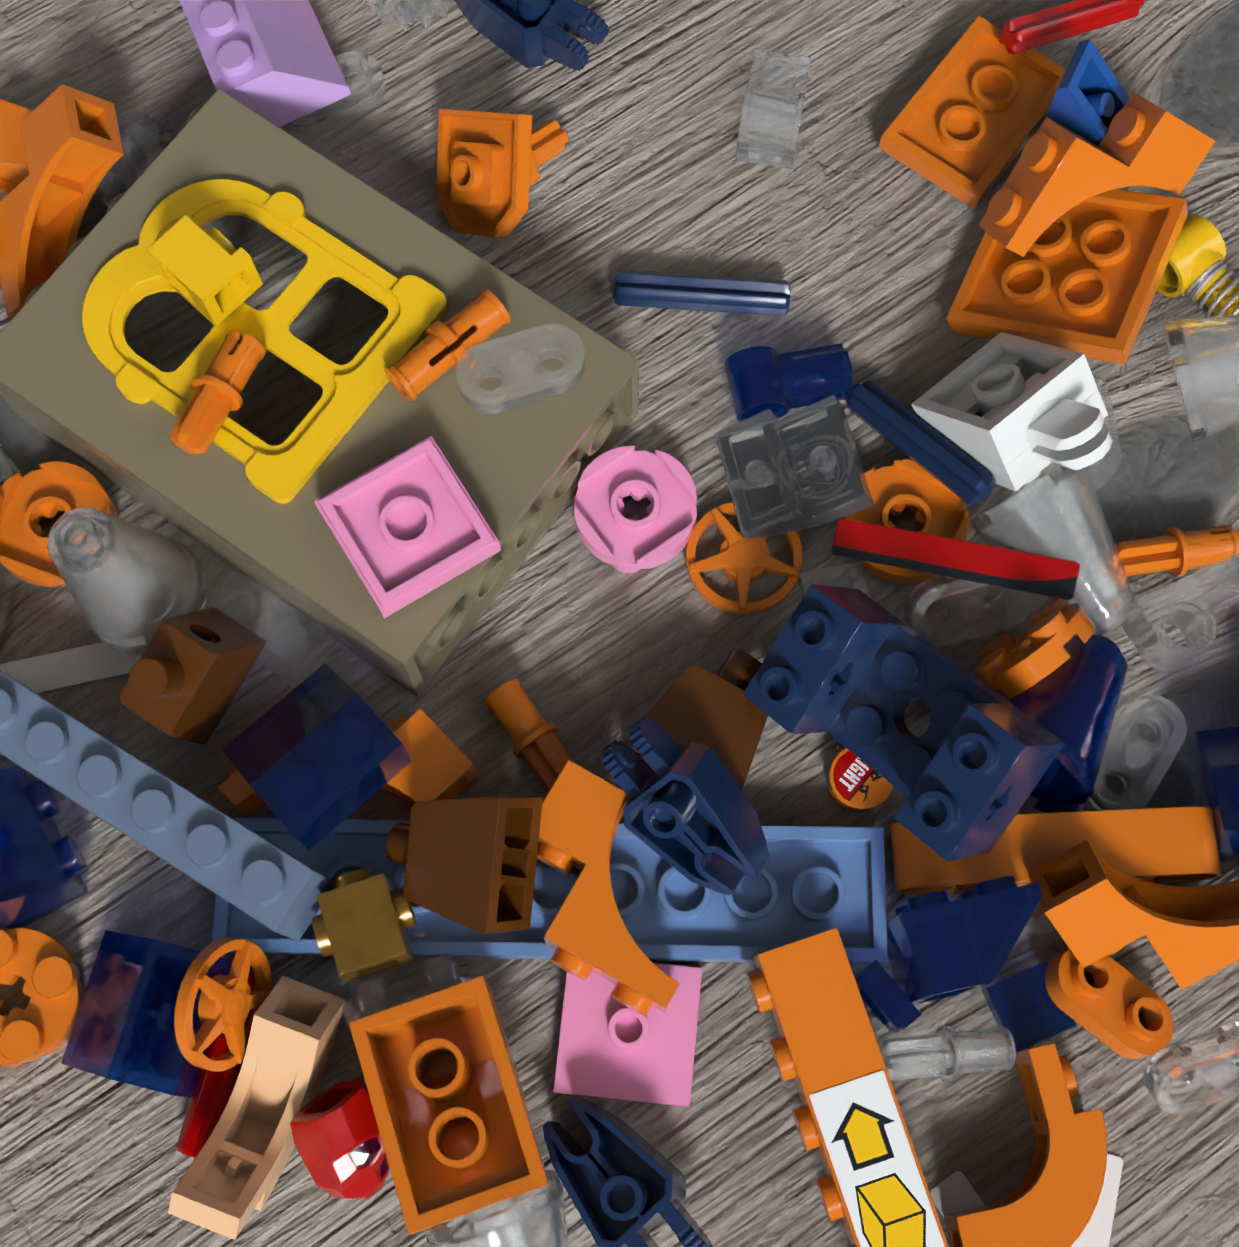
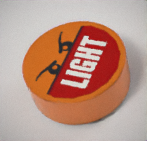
[827,748,893,813]

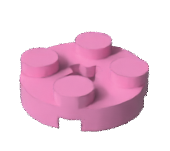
[574,446,697,573]

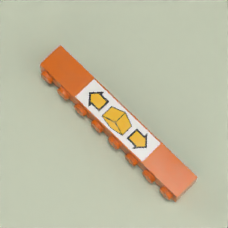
[746,928,949,1247]

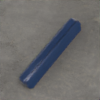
[614,269,791,316]
[847,381,996,506]

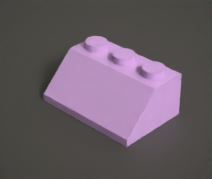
[179,0,351,128]

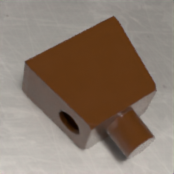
[119,607,267,744]
[625,649,768,791]
[386,796,543,934]

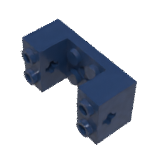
[743,584,1066,862]

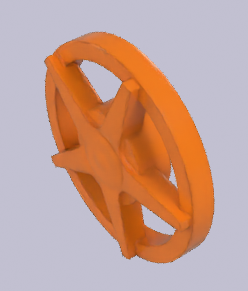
[686,501,803,615]
[174,937,273,1072]

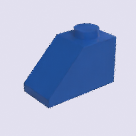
[1043,39,1129,146]

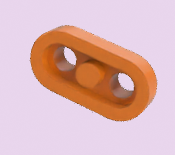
[1045,948,1173,1059]

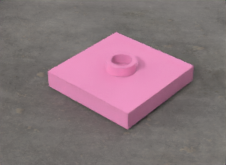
[314,436,501,619]
[553,963,702,1108]

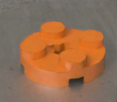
[842,459,970,586]
[0,461,119,587]
[972,598,1096,699]
[0,928,86,1067]

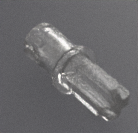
[879,1026,1016,1082]

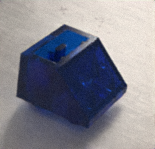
[887,876,1043,1008]
[61,930,232,1098]

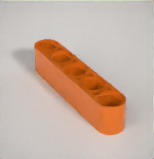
[890,807,1222,894]

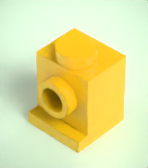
[147,214,263,327]

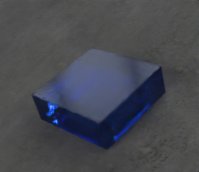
[854,960,922,1034]
[981,962,1077,1053]

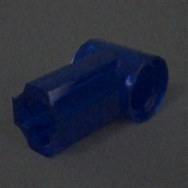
[724,343,853,426]

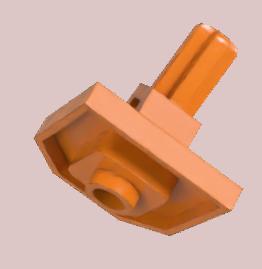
[436,108,569,238]

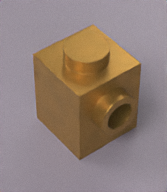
[312,869,417,982]

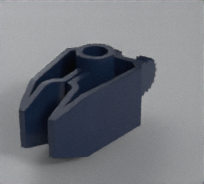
[454,0,609,71]
[600,717,769,895]
[543,1097,713,1247]

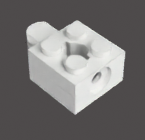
[911,332,1113,491]

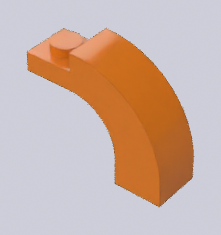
[943,1043,1107,1247]

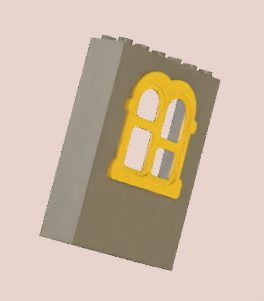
[0,89,640,699]

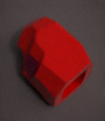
[290,1079,389,1199]

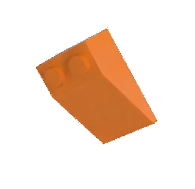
[349,976,549,1235]

